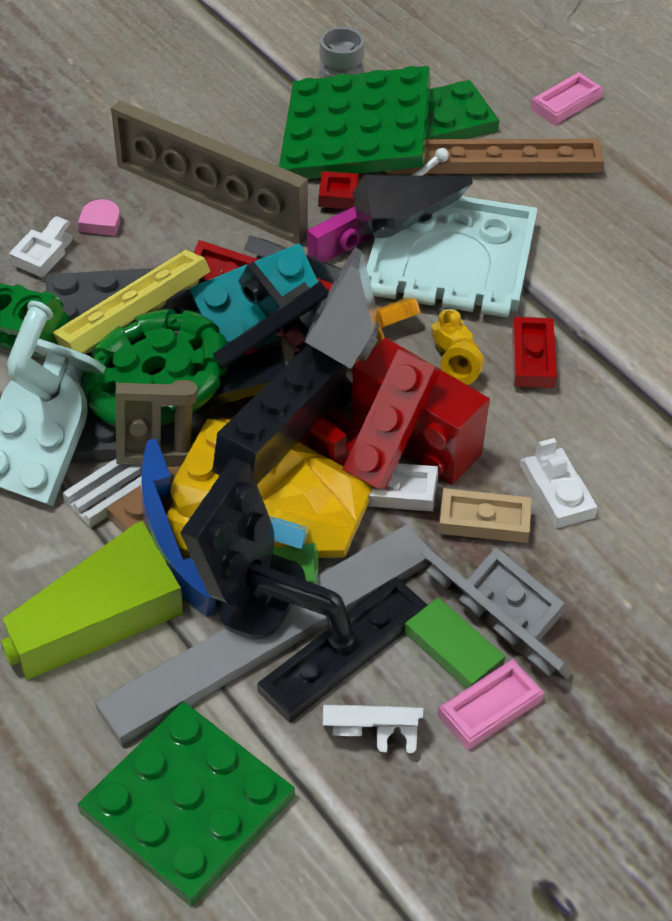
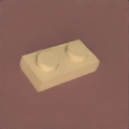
[439,488,532,543]

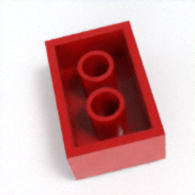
[351,337,490,485]

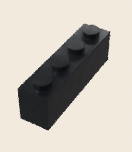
[212,344,348,485]

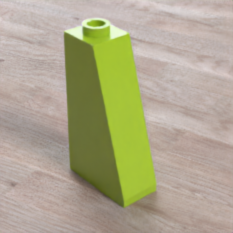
[0,521,184,681]

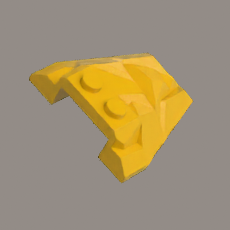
[166,416,374,558]

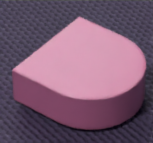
[78,199,121,236]

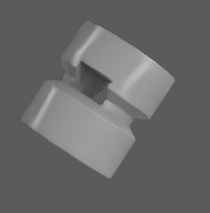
[319,27,364,78]

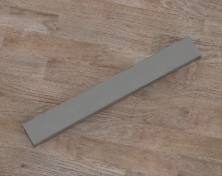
[95,524,432,746]

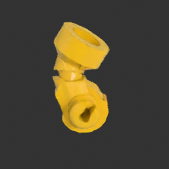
[431,309,484,385]

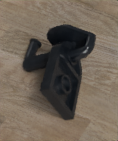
[180,458,355,649]

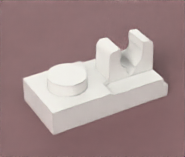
[520,438,598,529]
[323,704,424,753]

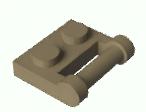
[116,380,197,466]

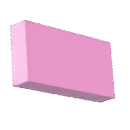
[530,72,604,125]
[438,659,545,751]

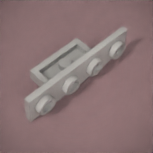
[420,546,573,680]

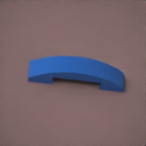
[141,438,216,617]

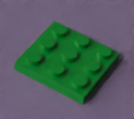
[77,701,295,907]

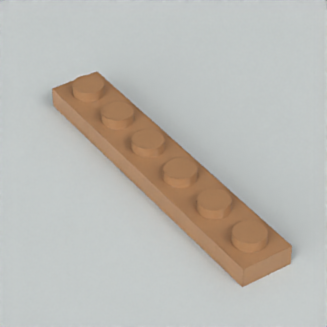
[386,139,604,175]

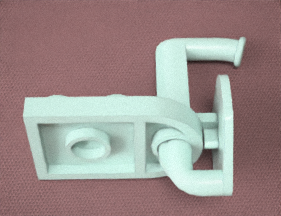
[0,301,106,506]

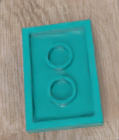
[190,243,322,350]

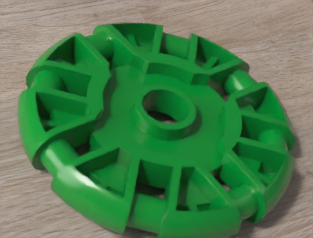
[81,309,228,427]

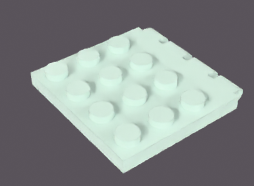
[366,196,538,318]

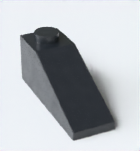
[353,175,473,238]

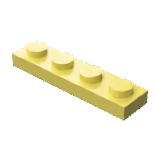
[53,250,211,354]

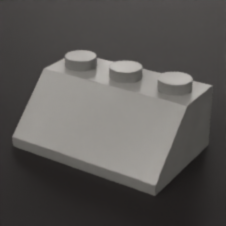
[305,248,379,369]

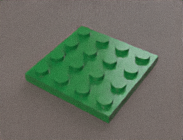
[279,66,431,179]

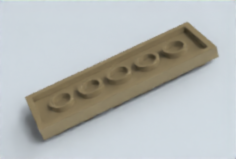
[111,100,308,244]

